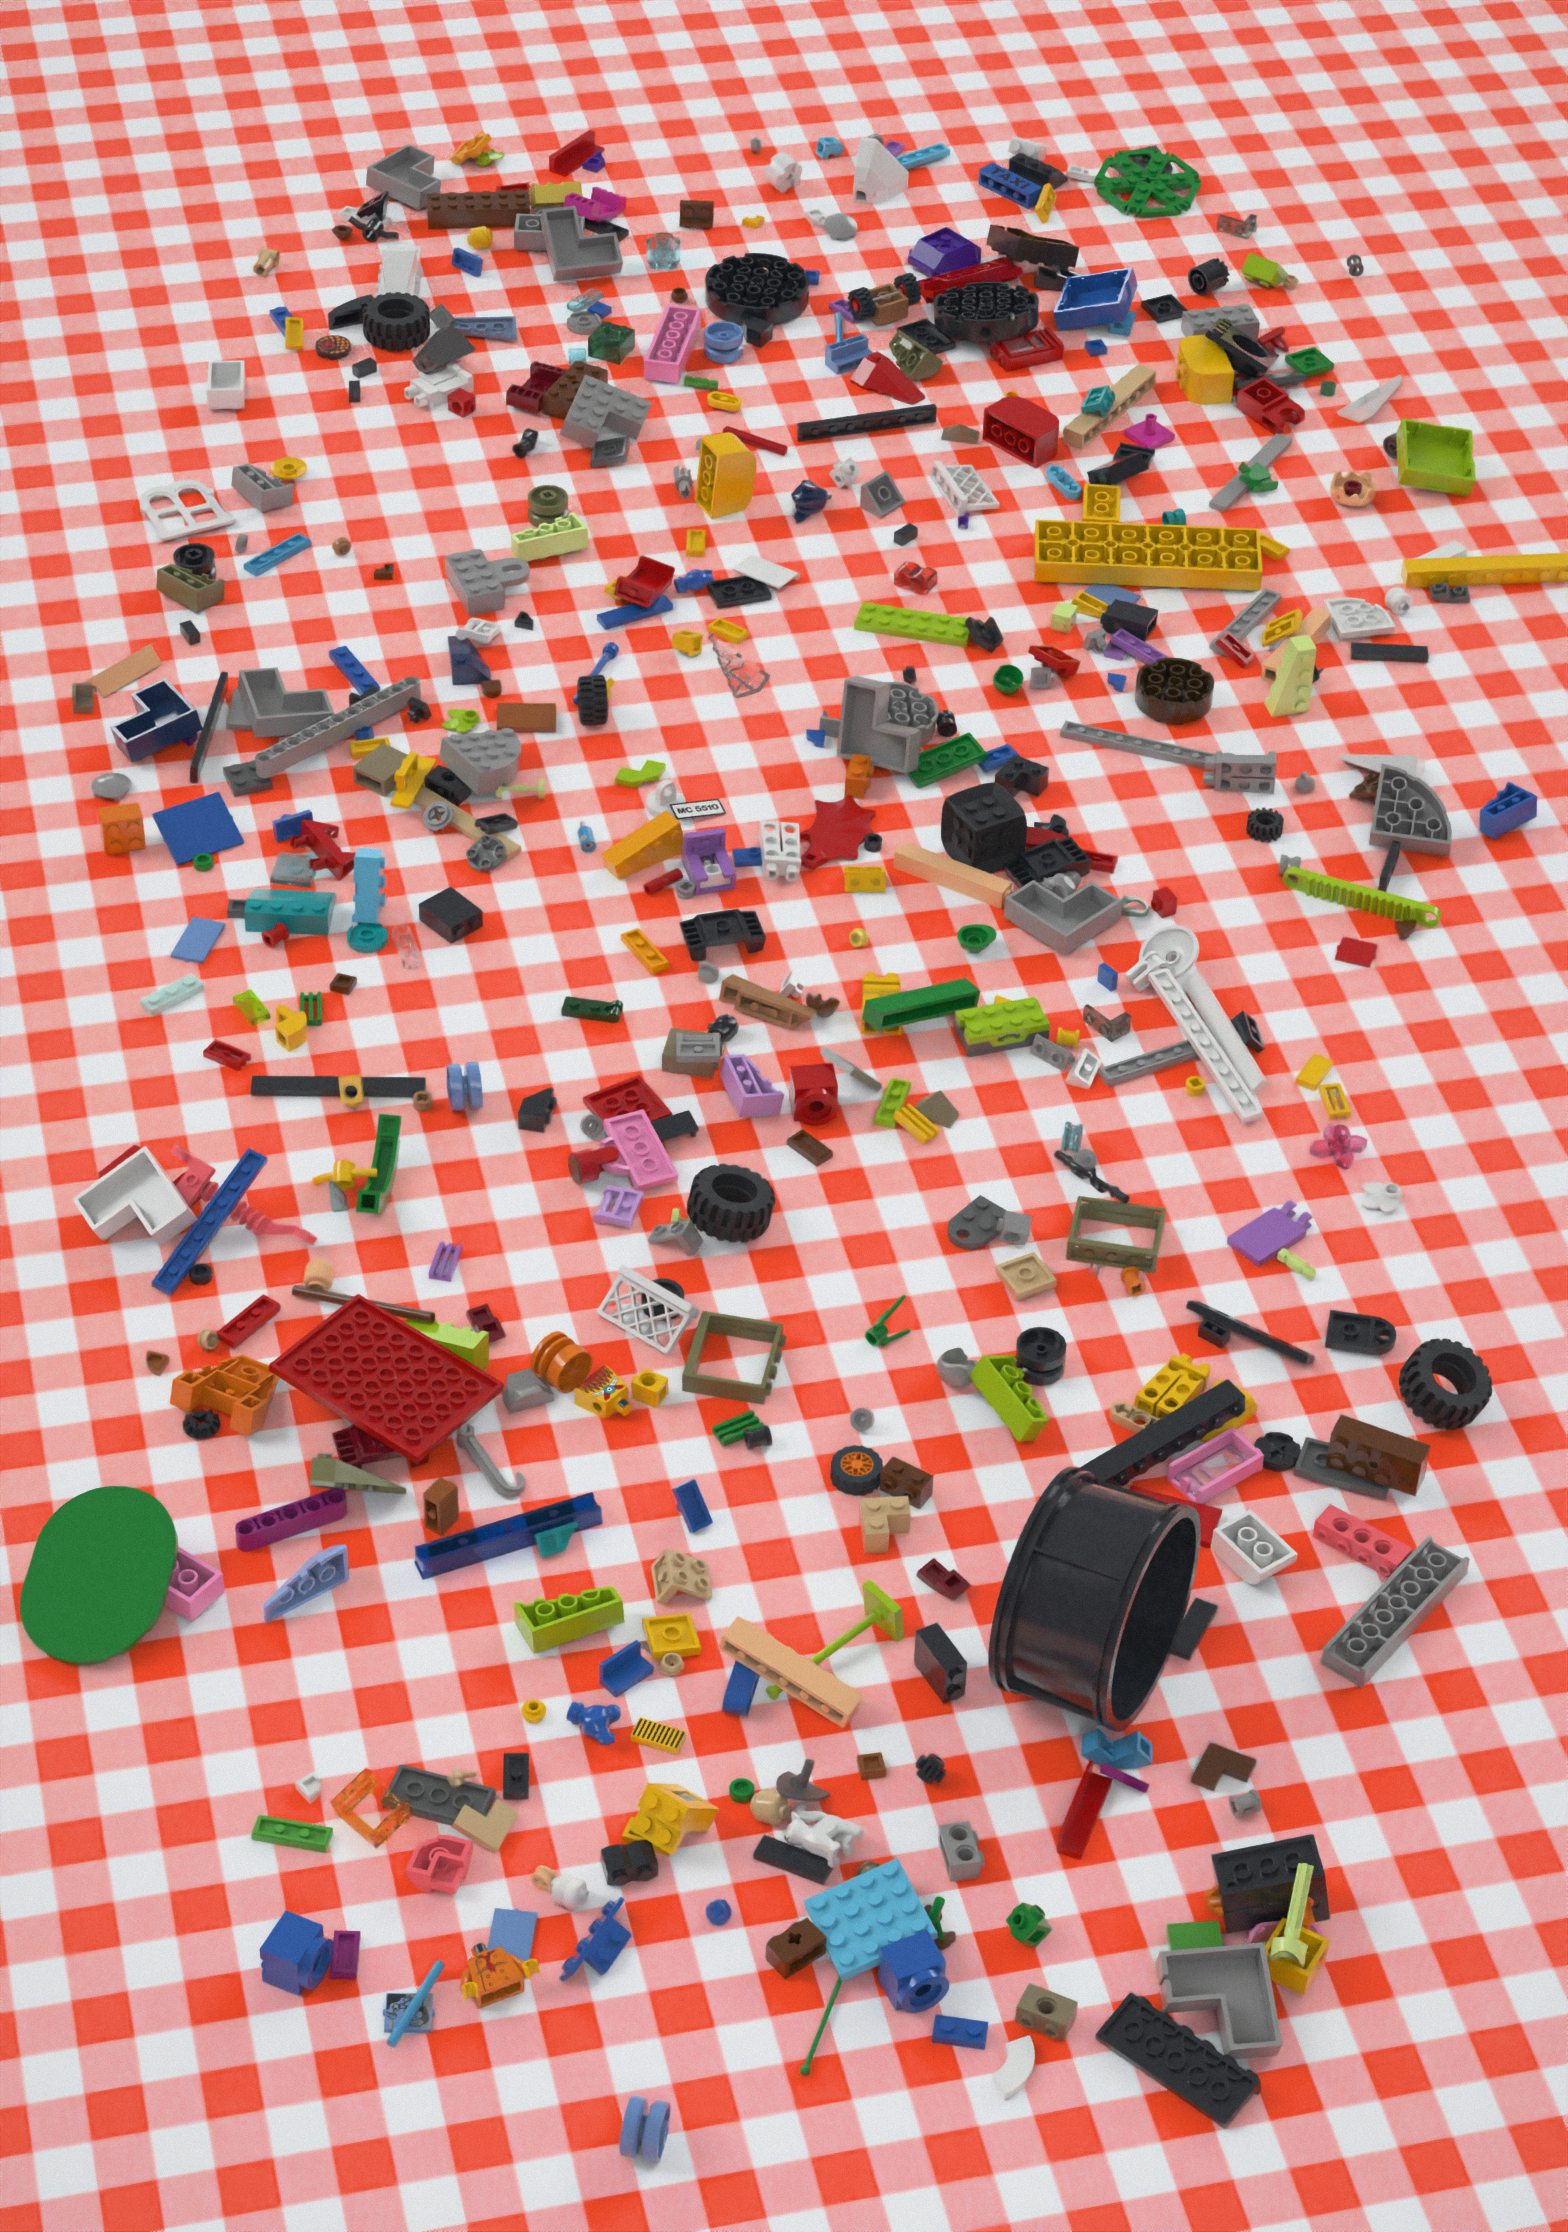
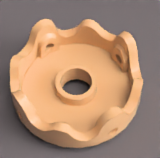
[1330,470,1377,506]

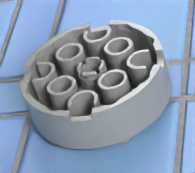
[887,682,939,746]

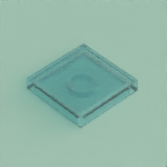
[270,852,320,888]

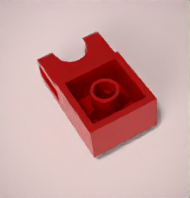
[1236,377,1305,435]

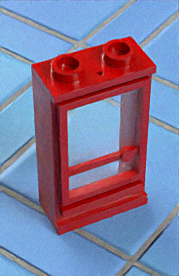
[990,327,1064,372]

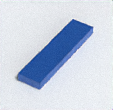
[597,594,673,630]

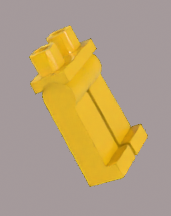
[861,972,903,1035]
[1134,1353,1211,1419]

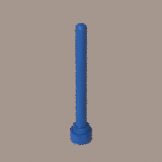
[573,642,619,704]

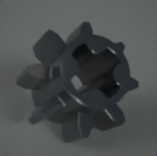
[915,1753,946,1785]

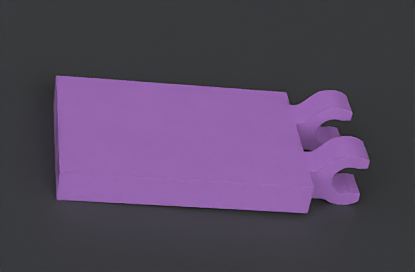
[1227,1199,1313,1268]

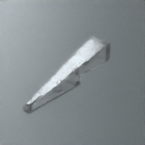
[708,633,771,699]

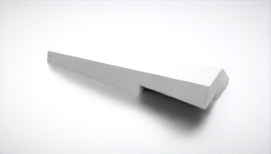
[1336,374,1403,423]

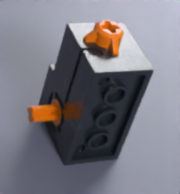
[1205,1834,1330,1934]

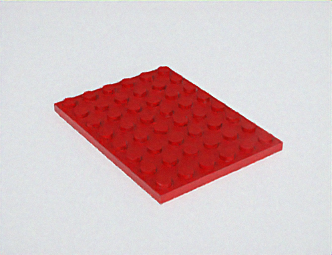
[268,1294,504,1464]

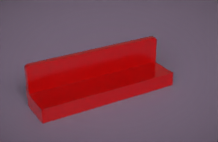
[549,129,605,177]
[1057,1760,1113,1860]

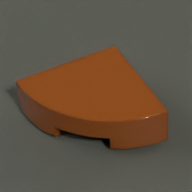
[146,1350,170,1377]

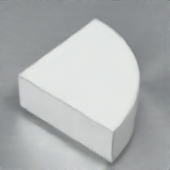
[295,1770,321,1804]

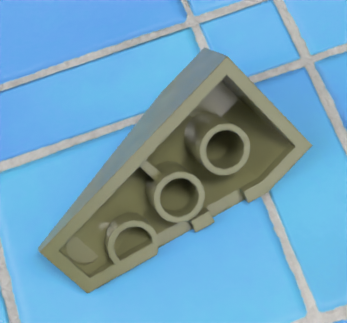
[889,330,943,381]
[310,1453,406,1494]

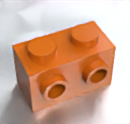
[844,754,874,799]

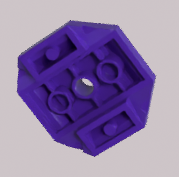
[908,226,982,277]

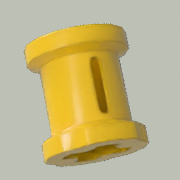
[1056,1027,1080,1049]

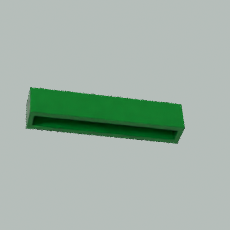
[862,978,981,1031]

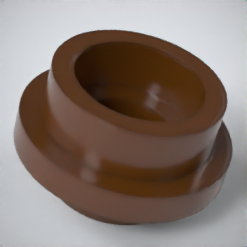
[671,288,688,303]

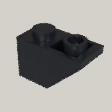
[518,1088,557,1133]

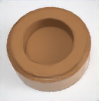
[332,537,352,556]

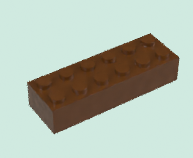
[426,190,530,229]

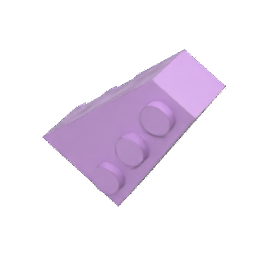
[720,1054,785,1117]

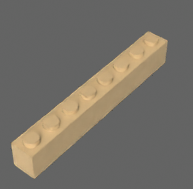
[1062,364,1157,450]

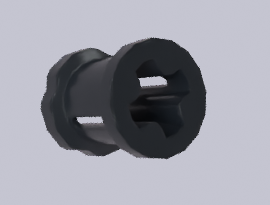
[744,1425,772,1450]

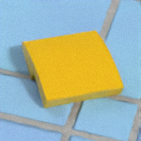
[1262,608,1303,647]

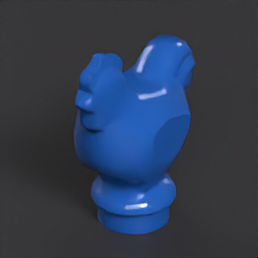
[674,569,714,594]
[566,1701,622,1746]

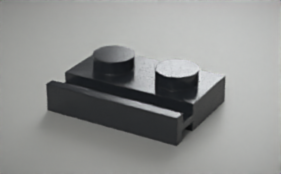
[1113,443,1155,470]

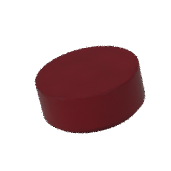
[1343,480,1362,496]

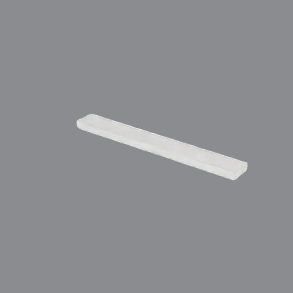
[1183,972,1268,1096]

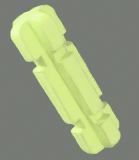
[1277,1248,1317,1280]

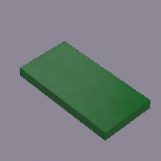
[906,732,988,789]

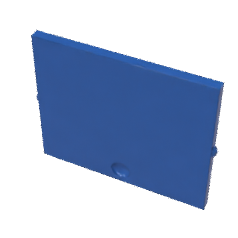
[152,791,244,866]

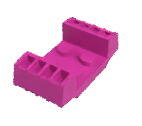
[563,186,626,222]

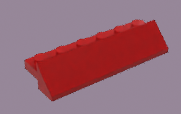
[918,257,1023,304]

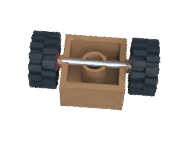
[847,273,922,326]

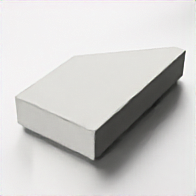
[804,208,827,228]

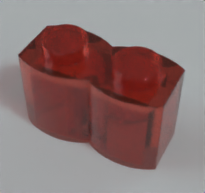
[894,561,938,595]

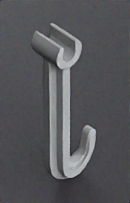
[457,1424,526,1498]

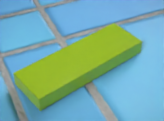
[874,1077,912,1129]

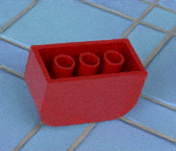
[982,396,1060,469]

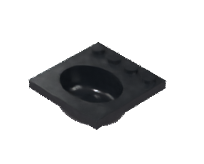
[1205,318,1279,376]

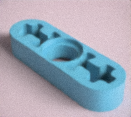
[1046,465,1082,500]

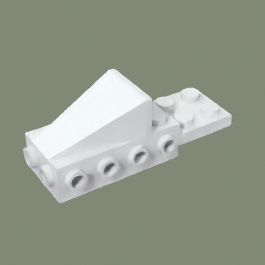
[375,244,422,298]

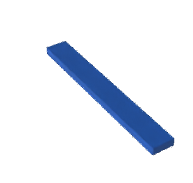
[151,1148,268,1296]

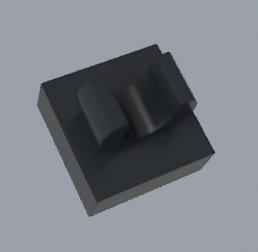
[407,697,432,723]

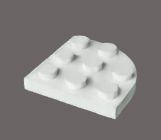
[1323,597,1396,639]

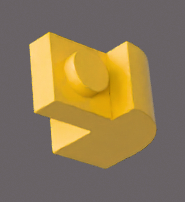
[275,1004,308,1052]

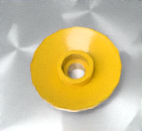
[270,457,307,480]

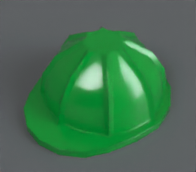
[957,924,997,953]

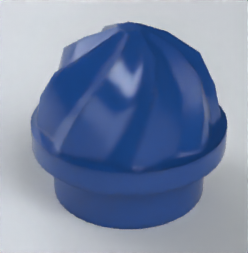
[706,1898,732,1926]

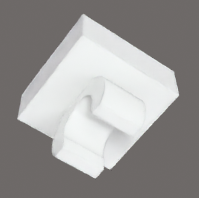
[779,969,805,998]

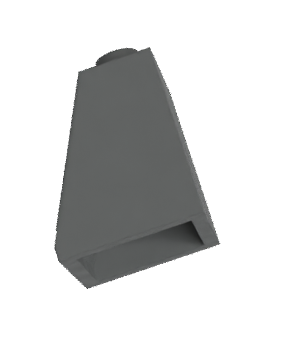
[412,324,476,374]

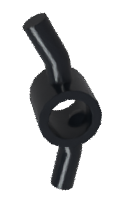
[348,216,399,242]

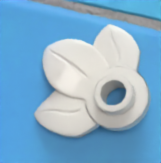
[1362,1182,1402,1213]

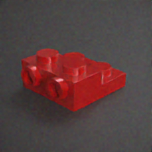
[1028,645,1081,677]

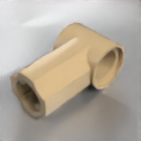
[253,248,280,277]

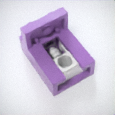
[681,827,736,896]

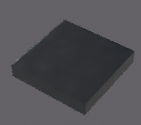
[1141,294,1188,323]

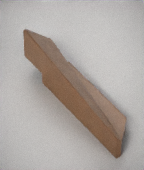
[719,974,817,1029]

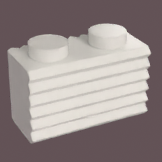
[1008,136,1048,161]

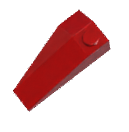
[850,351,925,405]

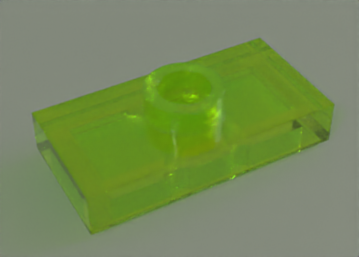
[232,989,271,1026]

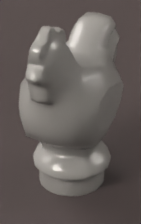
[1042,870,1081,899]

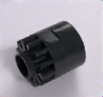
[1188,258,1230,296]

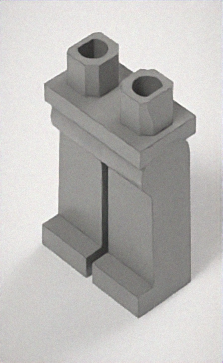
[1203,751,1277,794]

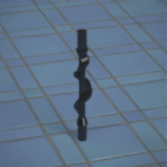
[1054,1150,1130,1203]

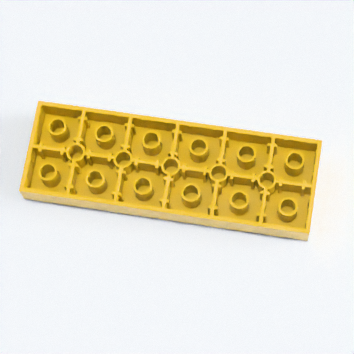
[1034,519,1262,591]

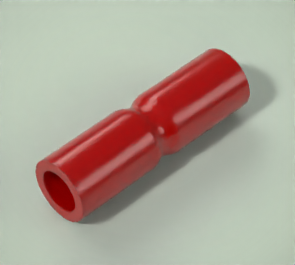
[643,868,683,895]

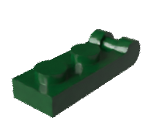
[561,996,624,1023]

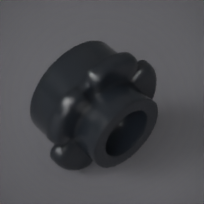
[902,665,917,684]

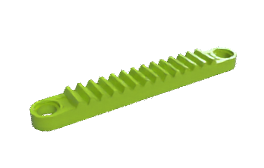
[1282,867,1442,928]

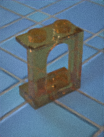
[330,1767,413,1849]

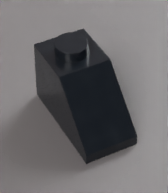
[741,313,773,348]

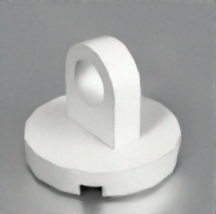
[646,779,686,818]

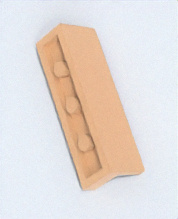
[84,643,162,698]

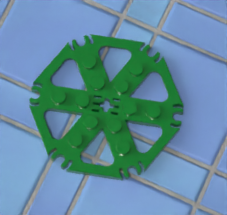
[1094,148,1202,218]

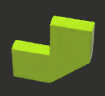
[615,759,666,788]

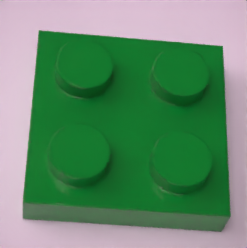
[1285,347,1334,378]

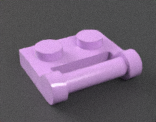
[592,1185,644,1228]

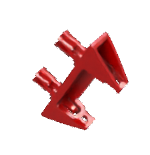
[290,820,356,881]

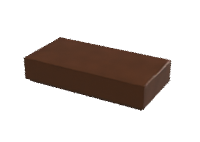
[787,1129,833,1167]

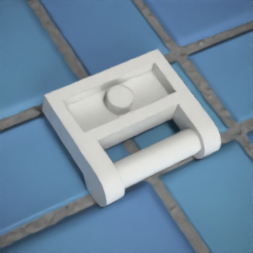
[456,617,502,644]

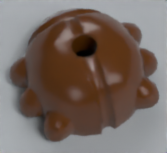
[332,225,353,240]

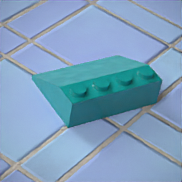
[244,888,336,936]

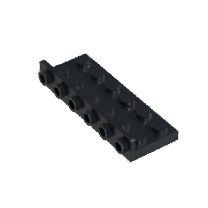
[1095,1992,1261,2129]

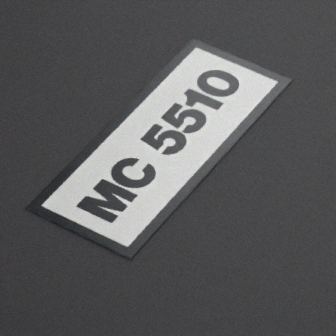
[669,799,727,820]

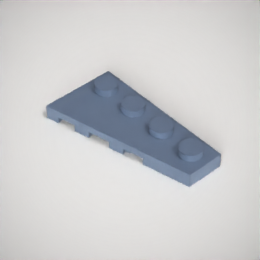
[451,316,517,341]

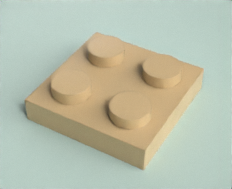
[995,1252,1057,1300]

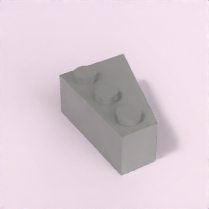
[231,463,294,512]

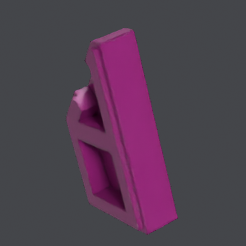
[1099,1763,1150,1793]

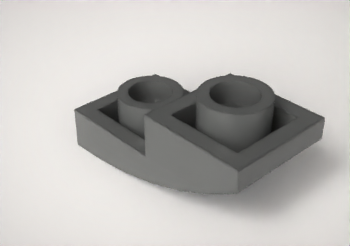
[1429,582,1470,604]

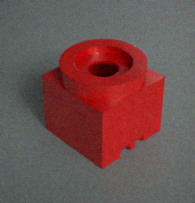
[789,1063,839,1126]

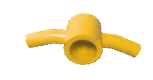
[312,1160,377,1190]

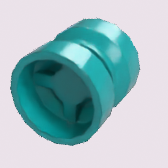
[1162,508,1186,525]

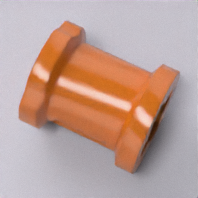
[1120,1266,1146,1296]

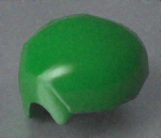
[992,664,1024,695]

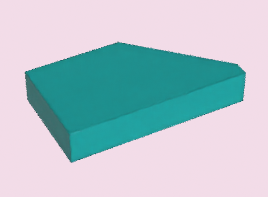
[534,1522,578,1558]

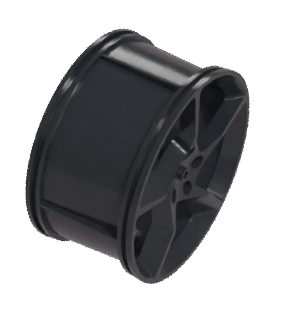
[988,1466,1201,1732]

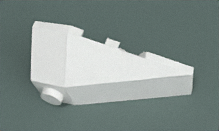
[1339,754,1426,779]

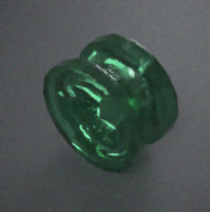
[1320,381,1336,397]

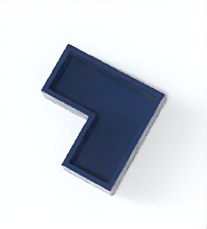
[110,678,203,762]

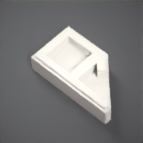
[1066,165,1096,183]

